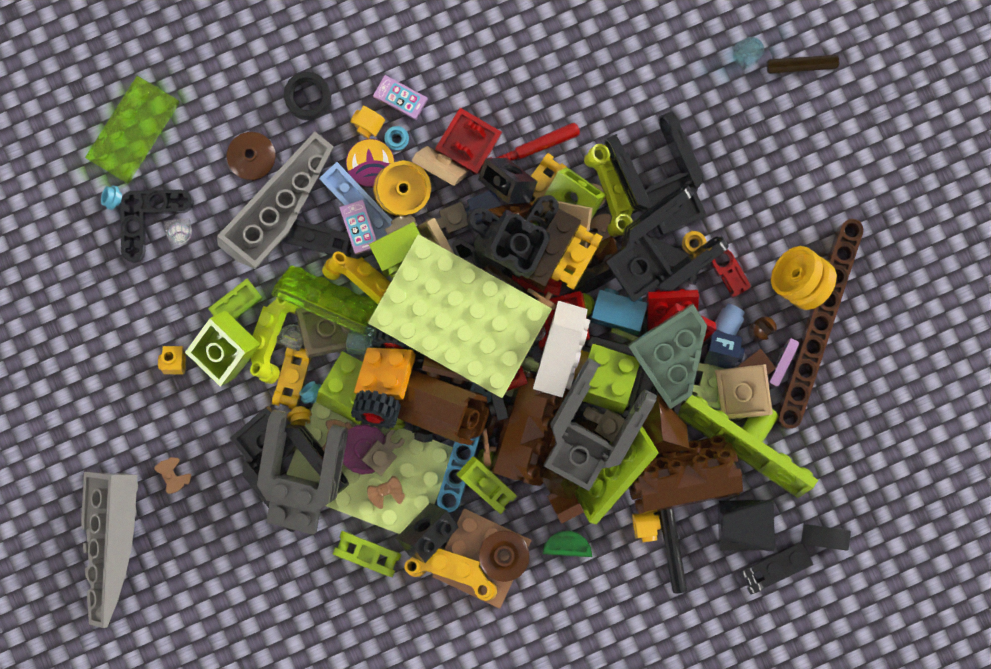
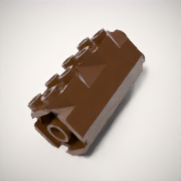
[394,368,489,445]
[490,371,569,486]
[629,435,743,515]

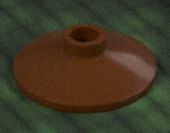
[227,132,276,180]
[479,531,530,582]

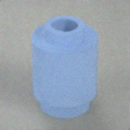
[715,303,745,336]

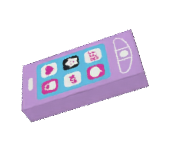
[373,75,428,120]
[339,200,376,255]
[768,338,799,388]

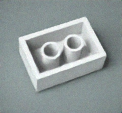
[533,301,590,397]

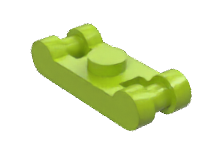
[333,531,402,578]

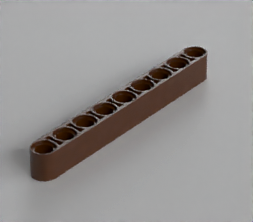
[776,219,864,430]

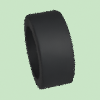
[283,71,331,121]
[801,524,851,551]

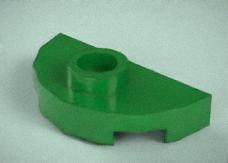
[542,530,592,557]

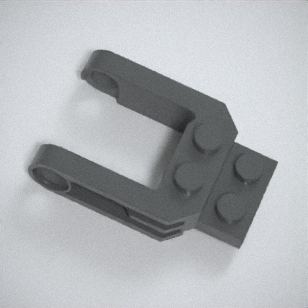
[544,358,657,491]
[257,410,348,535]

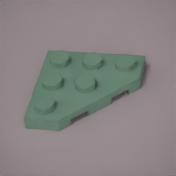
[628,303,707,409]

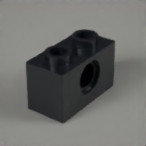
[478,158,538,204]
[396,503,459,563]

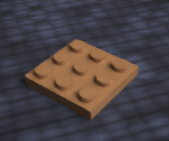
[432,508,532,609]

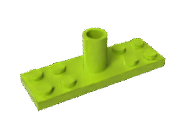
[679,395,818,498]

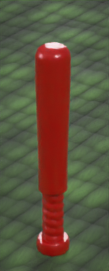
[489,123,580,161]

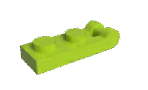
[456,456,517,514]

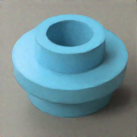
[384,126,409,151]
[101,185,122,210]
[299,381,321,404]

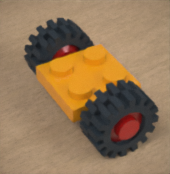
[351,328,416,429]

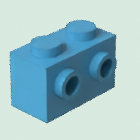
[590,288,648,336]

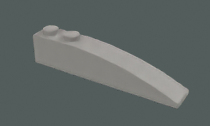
[217,132,334,269]
[81,472,138,628]

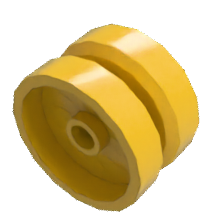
[373,160,431,216]
[771,246,837,310]

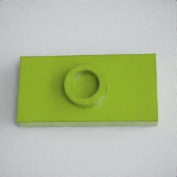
[208,278,263,320]

